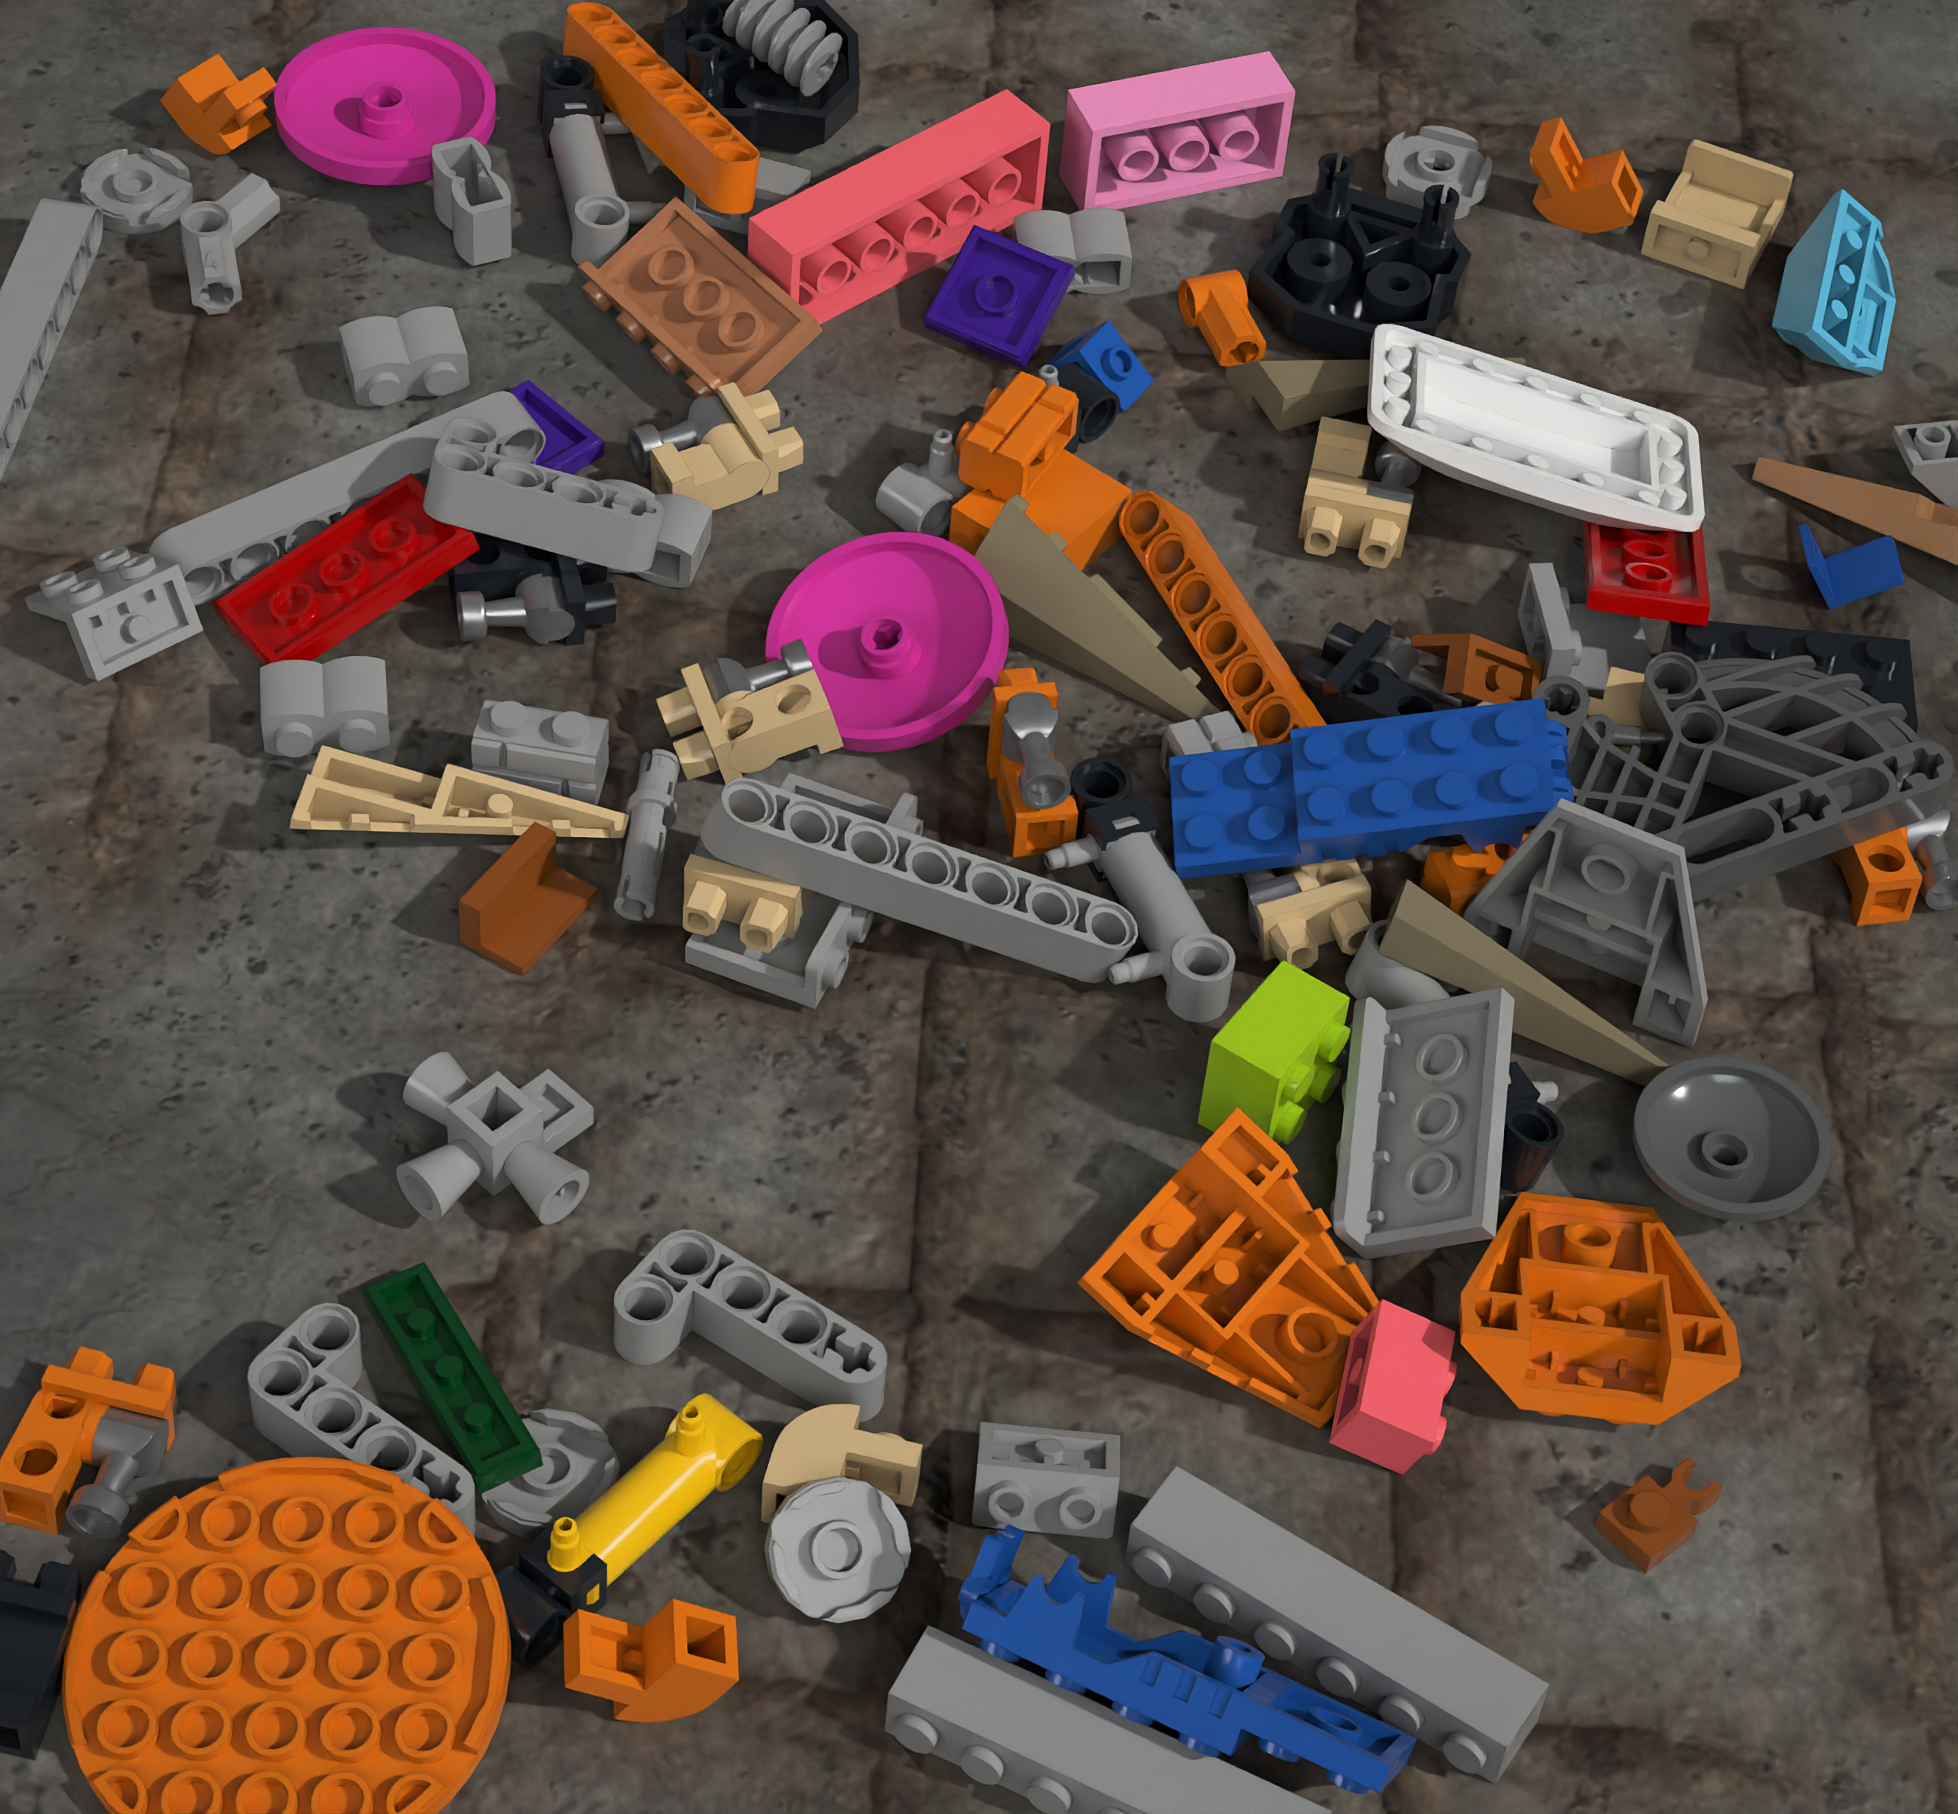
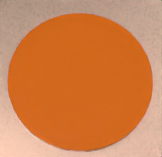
[62,1457,511,1814]

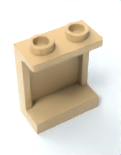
[1641,139,1793,289]

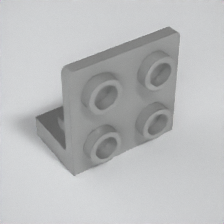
[25,547,203,681]
[1517,563,1651,698]

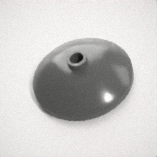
[1632,1056,1832,1222]

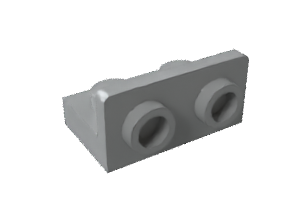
[972,1422,1120,1539]

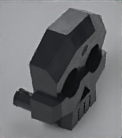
[664,0,860,152]
[1247,153,1472,360]

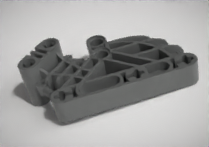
[1524,652,1954,903]

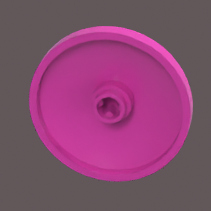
[274,27,496,185]
[765,532,1009,752]

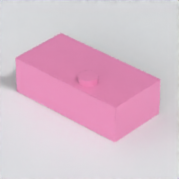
[1059,51,1295,211]

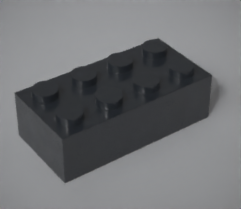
[1661,621,1918,761]

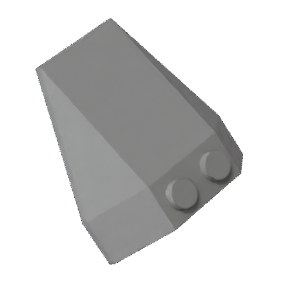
[1463,798,1708,1049]

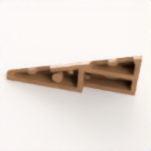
[1752,456,1958,567]

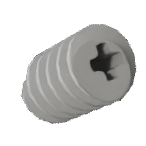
[722,0,843,97]

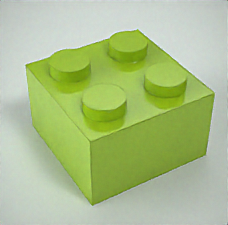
[1198,960,1350,1145]

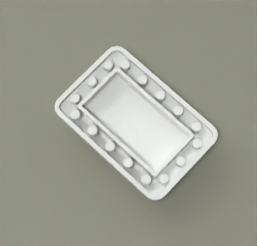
[1367,324,1705,532]

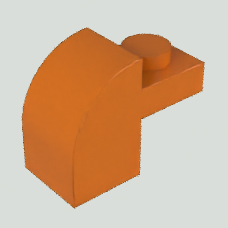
[160,54,277,155]
[1530,117,1644,234]
[563,1599,739,1723]

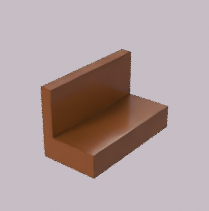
[1411,633,1543,706]
[458,822,598,977]

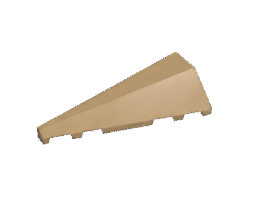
[290,745,630,838]

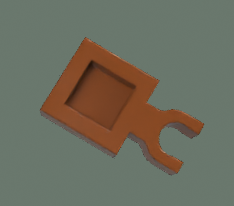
[1595,1457,1722,1574]

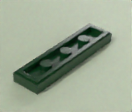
[361,1262,543,1495]

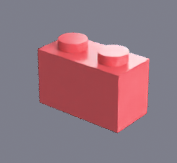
[1329,1299,1457,1475]

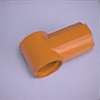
[1178,269,1266,367]

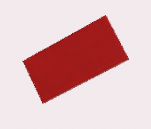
[212,473,480,666]
[1583,520,1711,626]

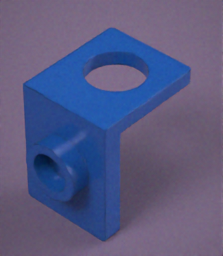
[1038,320,1153,414]
[1799,523,1905,610]

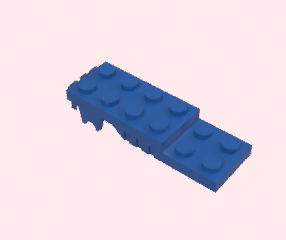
[1169,698,1574,879]
[958,1524,1417,1794]

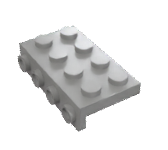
[685,773,923,1009]
[1330,987,1515,1260]

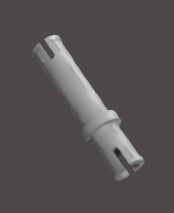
[614,749,680,921]

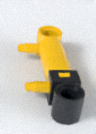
[495,1393,764,1669]

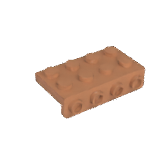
[577,197,823,398]

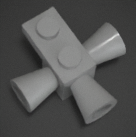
[396,1052,594,1225]

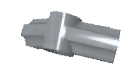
[180,173,280,315]

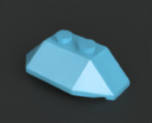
[1772,189,1896,376]

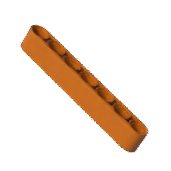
[562,2,760,214]
[1119,490,1327,746]

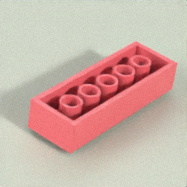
[747,89,1051,325]

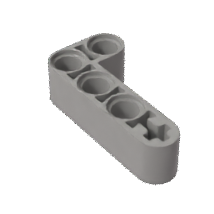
[423,417,665,573]
[614,1229,887,1423]
[247,1303,476,1536]

